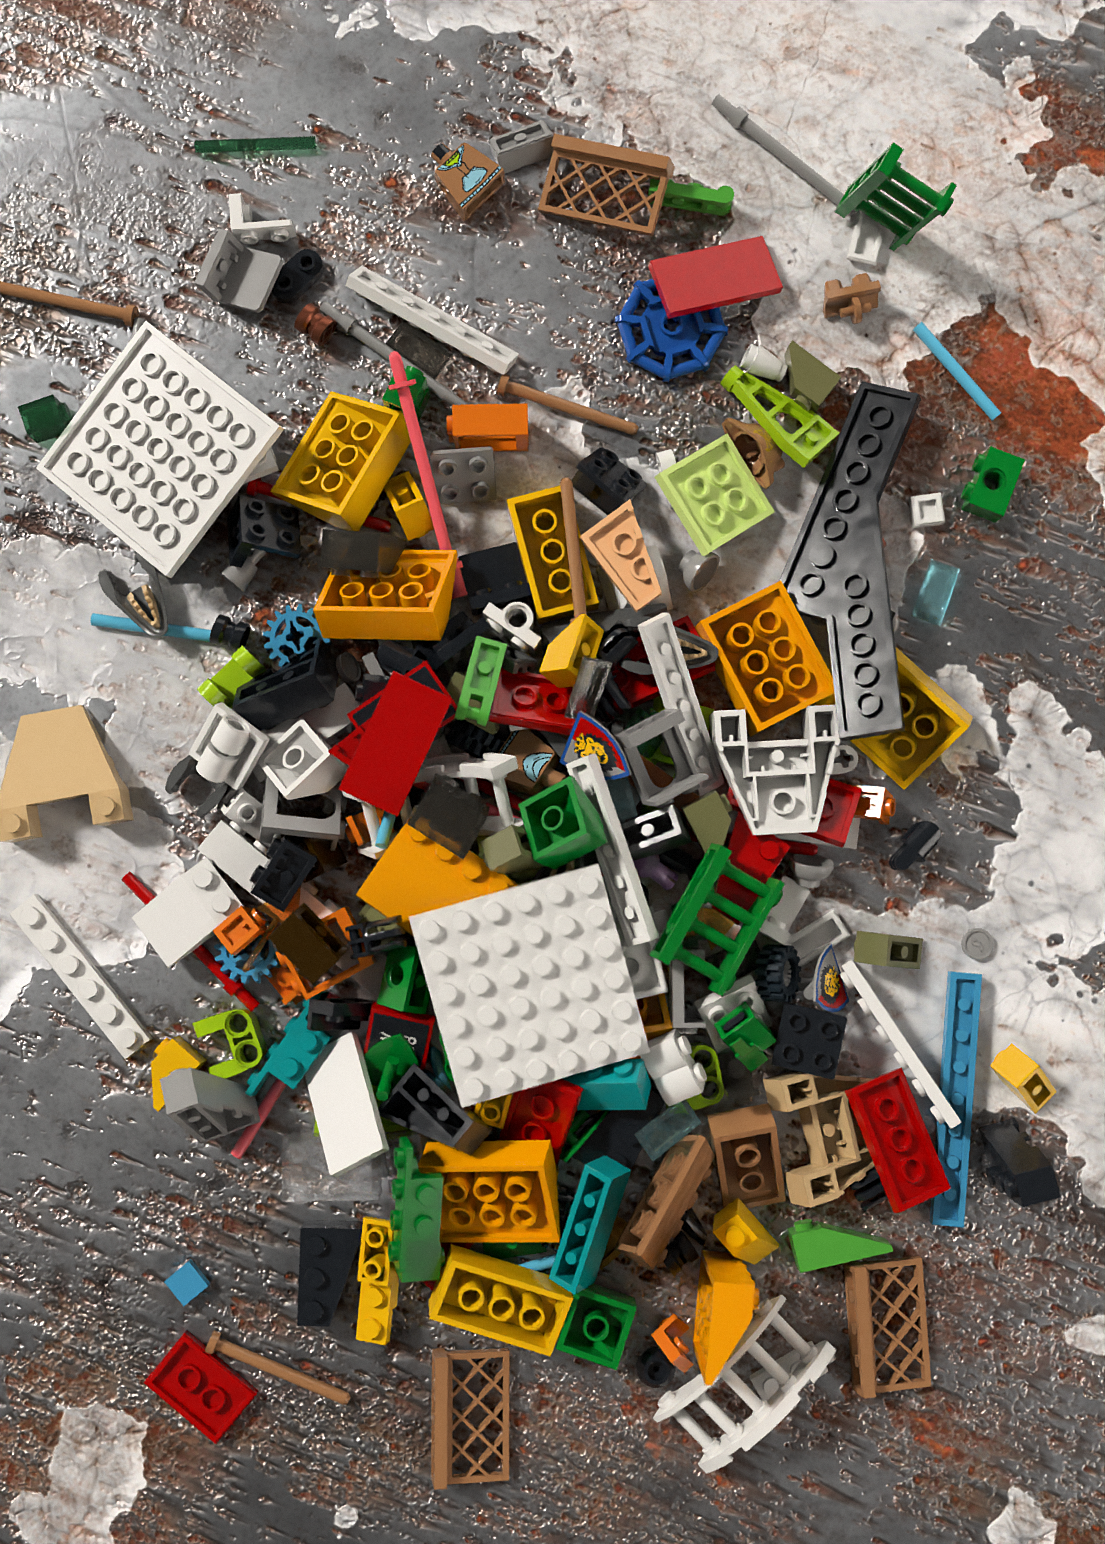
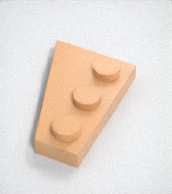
[580,500,662,613]

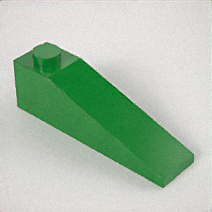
[394,1154,445,1283]

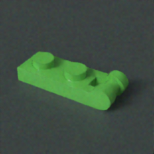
[648,179,734,216]
[454,636,507,727]

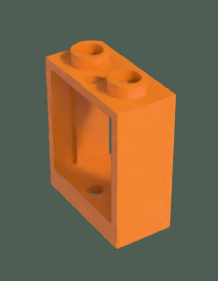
[446,403,529,452]
[276,906,377,1000]

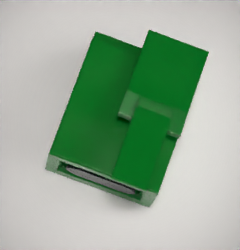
[714,1001,776,1072]

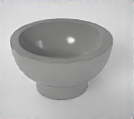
[679,550,720,593]
[789,853,834,888]

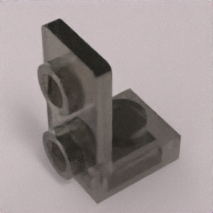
[717,1051,760,1103]

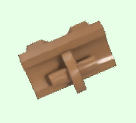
[822,273,881,324]

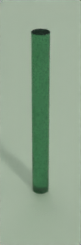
[194,136,316,153]

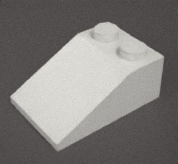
[132,857,243,968]

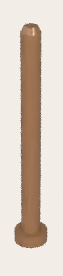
[0,281,139,327]
[496,374,639,435]
[560,478,592,624]
[205,1330,351,1405]

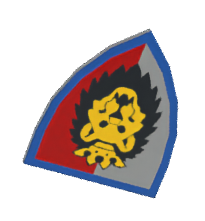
[560,710,631,780]
[797,944,849,1013]

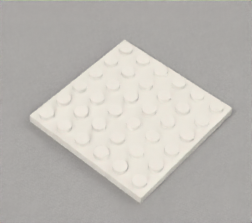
[36,321,284,578]
[409,863,650,1108]

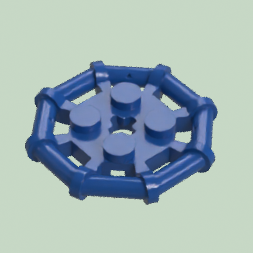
[615,279,729,382]

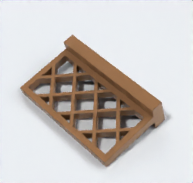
[538,134,675,236]
[843,1256,932,1399]
[431,1348,510,1490]

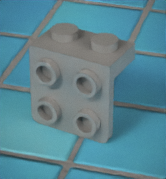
[194,228,284,313]

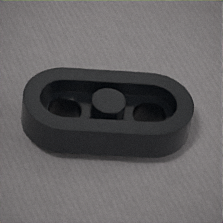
[271,249,324,304]

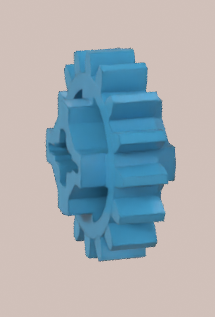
[263,604,332,668]
[214,921,281,985]

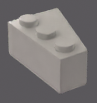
[160,1067,261,1144]

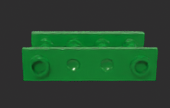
[834,142,957,251]
[649,843,785,997]

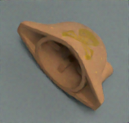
[722,418,785,489]

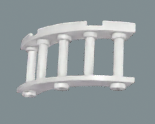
[342,753,525,860]
[653,1295,836,1474]

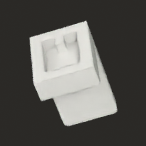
[228,193,296,244]
[218,786,281,848]
[759,876,810,945]

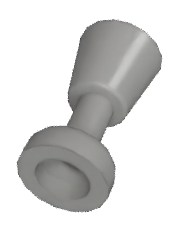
[220,549,266,592]

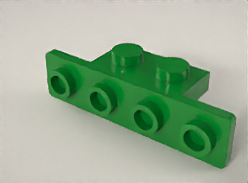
[388,1137,444,1273]

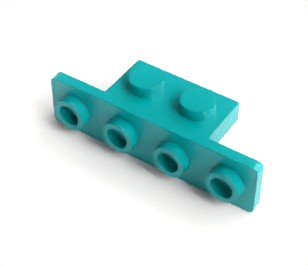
[245,990,333,1097]

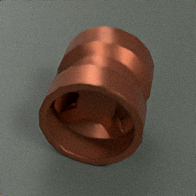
[294,303,337,346]

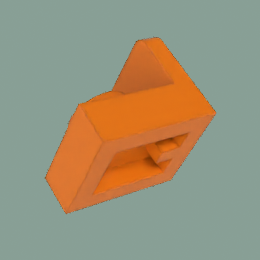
[849,784,896,825]
[345,807,395,847]
[213,906,270,956]
[265,962,305,1005]
[651,1314,694,1373]

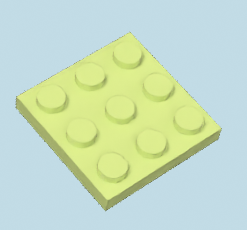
[654,433,775,556]

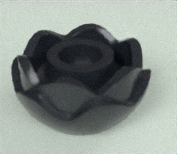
[636,1347,676,1388]

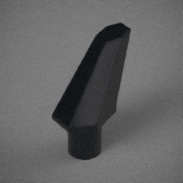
[681,1208,707,1247]

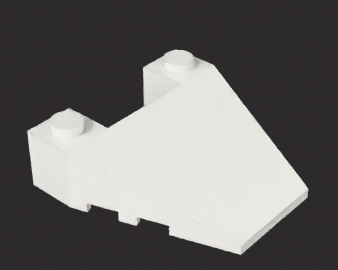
[709,705,840,835]

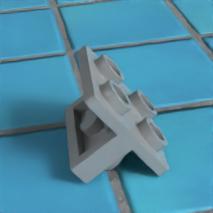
[430,446,497,504]

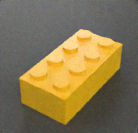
[507,485,599,624]
[428,1244,573,1357]

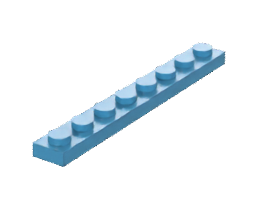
[929,971,982,1228]

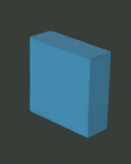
[164,1259,210,1306]

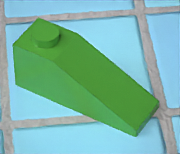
[787,1219,893,1273]

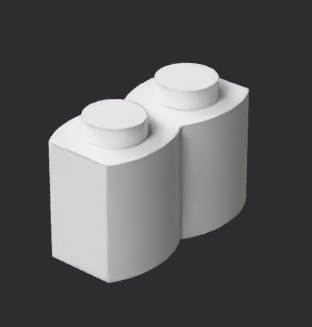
[640,1029,707,1107]

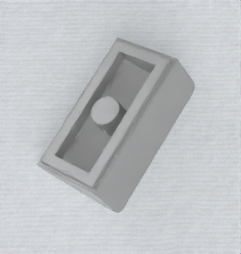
[488,120,554,174]

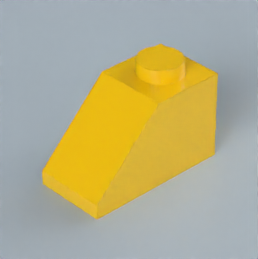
[384,471,434,541]
[539,614,604,688]
[151,1035,207,1112]
[990,1043,1057,1114]
[713,1198,779,1265]

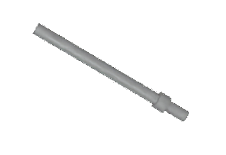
[712,94,855,217]
[320,301,468,407]

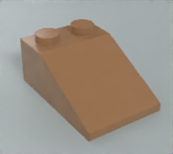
[707,1103,786,1208]

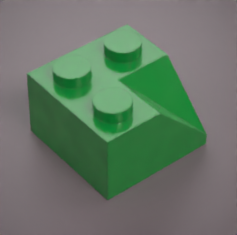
[518,776,608,870]
[555,1284,637,1370]

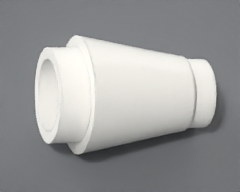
[740,344,788,382]

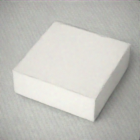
[908,493,945,529]

